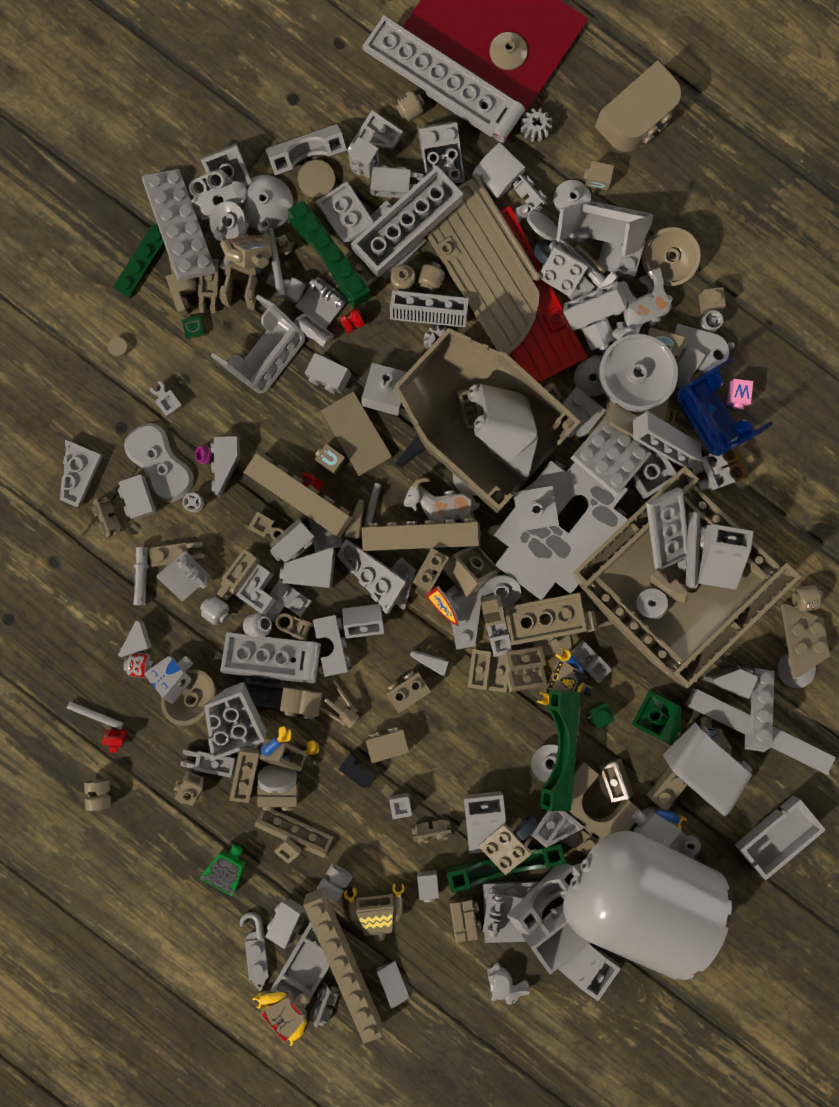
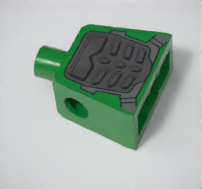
[200,844,245,896]

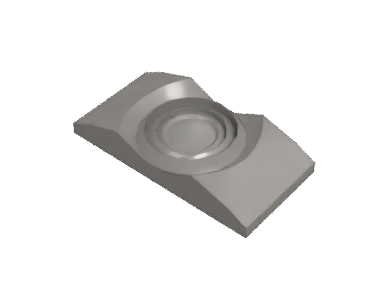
[270,922,329,1008]

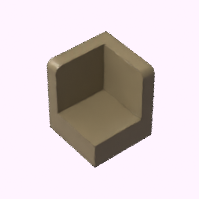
[480,594,505,626]

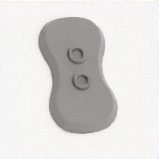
[124,423,194,503]

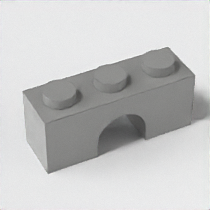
[313,615,351,677]

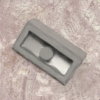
[377,961,410,1008]

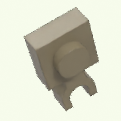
[247,511,284,540]

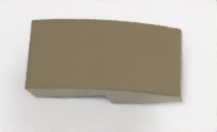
[651,570,689,603]

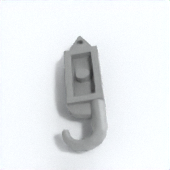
[240,912,269,991]

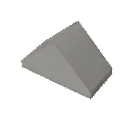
[118,620,152,657]

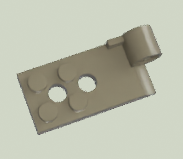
[504,593,598,646]

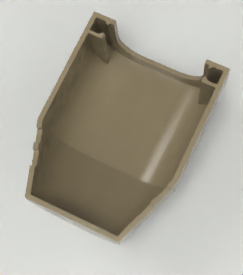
[394,328,581,513]

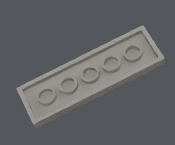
[142,169,215,281]

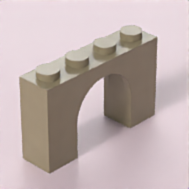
[569,760,644,841]

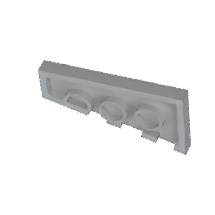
[337,539,408,614]

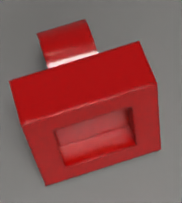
[102,729,127,753]

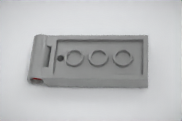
[220,632,321,683]

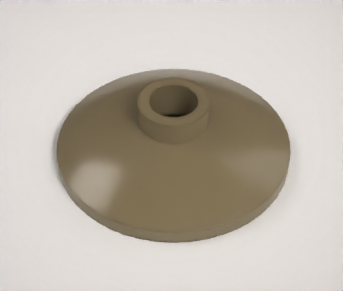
[490,32,527,70]

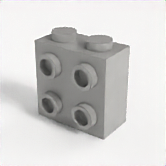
[270,519,314,562]

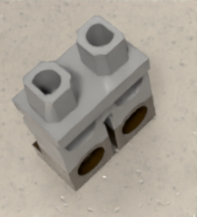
[690,443,749,491]

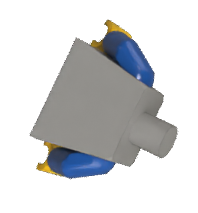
[631,810,687,847]

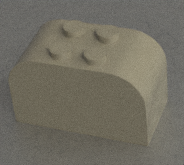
[595,60,681,152]

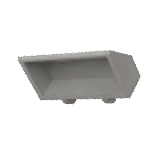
[522,895,590,974]

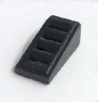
[395,434,426,469]

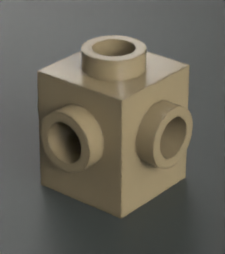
[173,770,204,806]

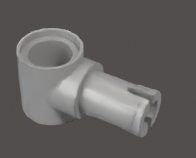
[267,273,306,304]

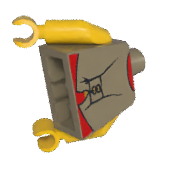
[252,991,310,1046]

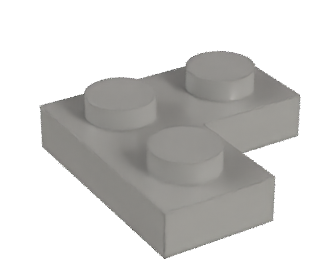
[236,564,276,616]
[267,580,312,622]

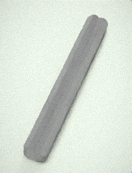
[686,512,700,588]

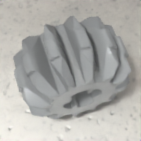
[520,108,552,142]

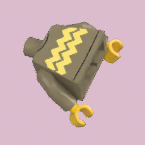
[344,883,404,941]

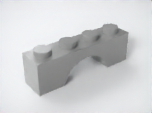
[266,124,347,175]
[745,668,774,752]
[507,864,574,935]

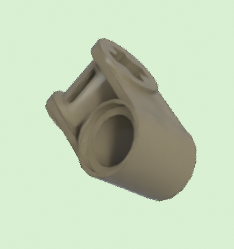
[276,613,314,642]

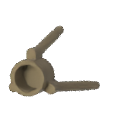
[320,680,359,728]

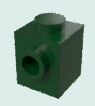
[586,701,616,729]

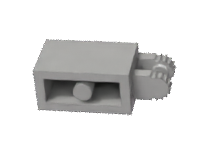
[371,165,425,198]

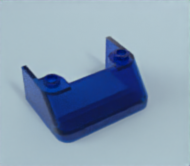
[677,357,773,456]

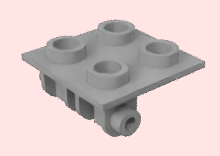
[295,277,347,329]
[156,551,211,602]
[483,893,523,938]

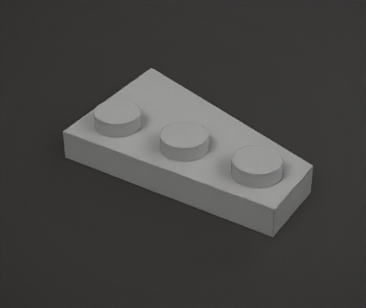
[60,440,103,508]
[451,587,483,650]

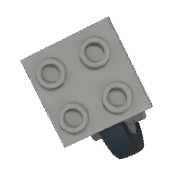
[534,239,589,296]

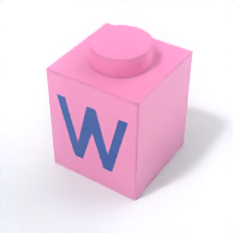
[726,379,753,409]

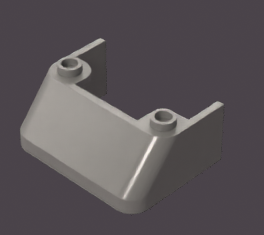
[556,201,653,256]
[211,295,305,394]

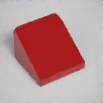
[301,472,324,494]

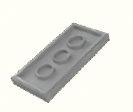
[646,487,688,571]

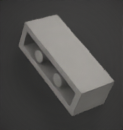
[563,281,627,331]

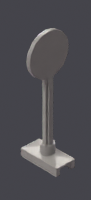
[527,211,624,290]

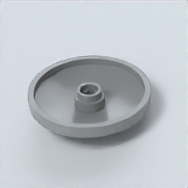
[599,334,678,412]

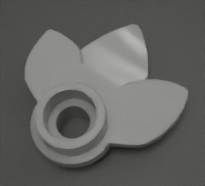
[668,832,701,860]

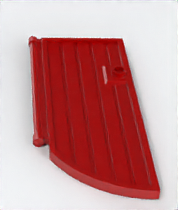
[500,206,587,383]

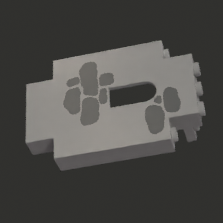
[494,460,628,600]

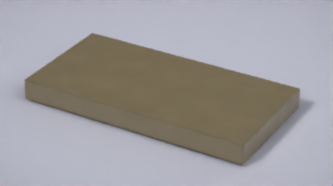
[321,392,392,477]

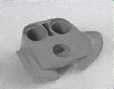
[189,169,247,220]

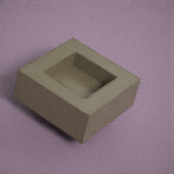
[274,837,302,864]

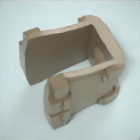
[220,263,258,310]

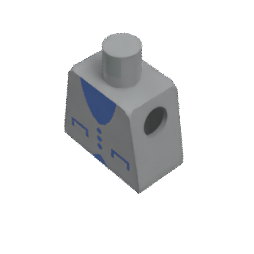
[144,655,194,704]

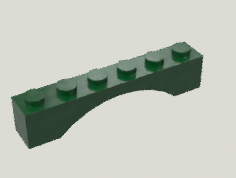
[288,200,370,309]
[540,689,581,812]
[446,841,566,893]

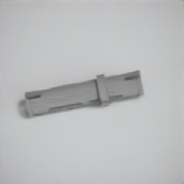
[133,547,149,605]

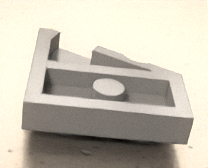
[531,810,584,847]

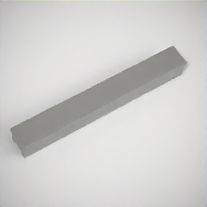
[684,688,836,775]

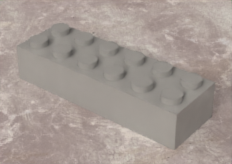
[351,166,463,278]

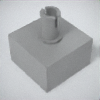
[362,363,407,416]
[513,485,559,531]

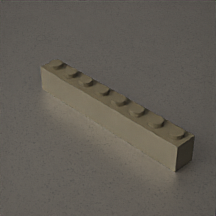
[303,888,383,1043]

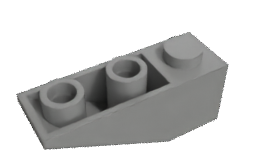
[211,436,240,496]

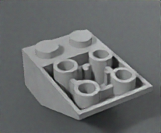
[417,121,465,184]
[698,525,754,590]
[463,791,506,854]
[558,943,621,1001]

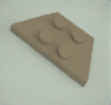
[781,604,830,678]

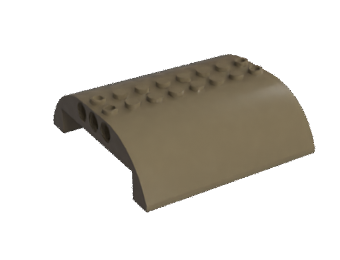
[573,466,801,688]

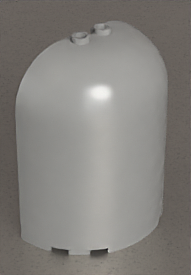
[563,831,732,980]

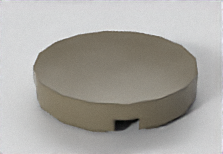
[297,160,336,199]

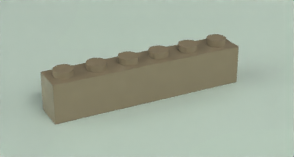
[243,453,353,538]
[362,519,481,551]

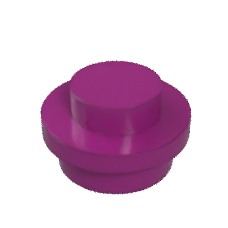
[195,445,212,464]

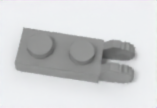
[180,749,237,778]

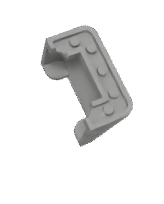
[467,384,537,462]
[663,722,753,816]

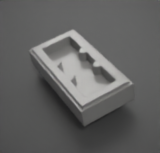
[293,313,334,347]

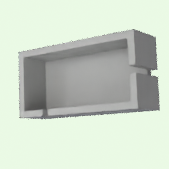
[734,796,825,880]

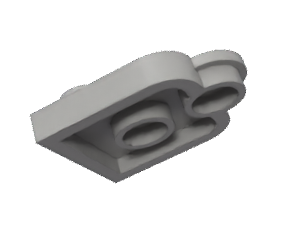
[562,387,606,438]

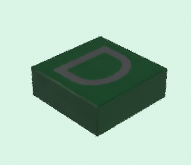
[182,316,205,339]

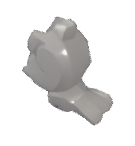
[487,962,530,1005]

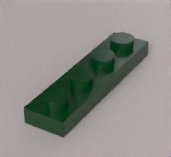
[112,224,165,299]

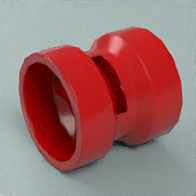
[339,309,365,334]

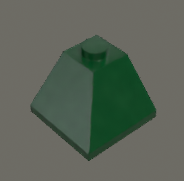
[631,691,681,746]

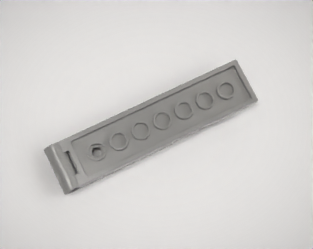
[362,15,525,142]

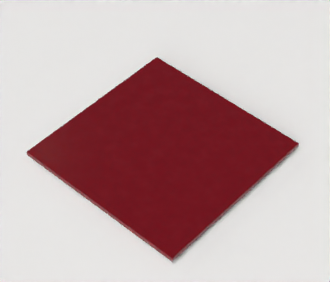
[402,0,589,143]

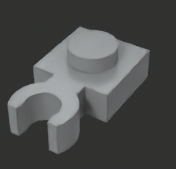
[150,381,183,417]

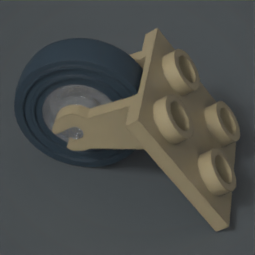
[479,814,539,875]

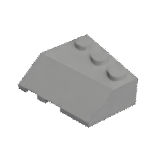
[205,682,267,761]

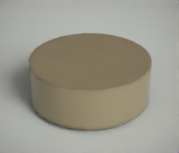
[108,337,128,357]

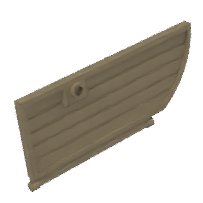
[426,174,542,355]

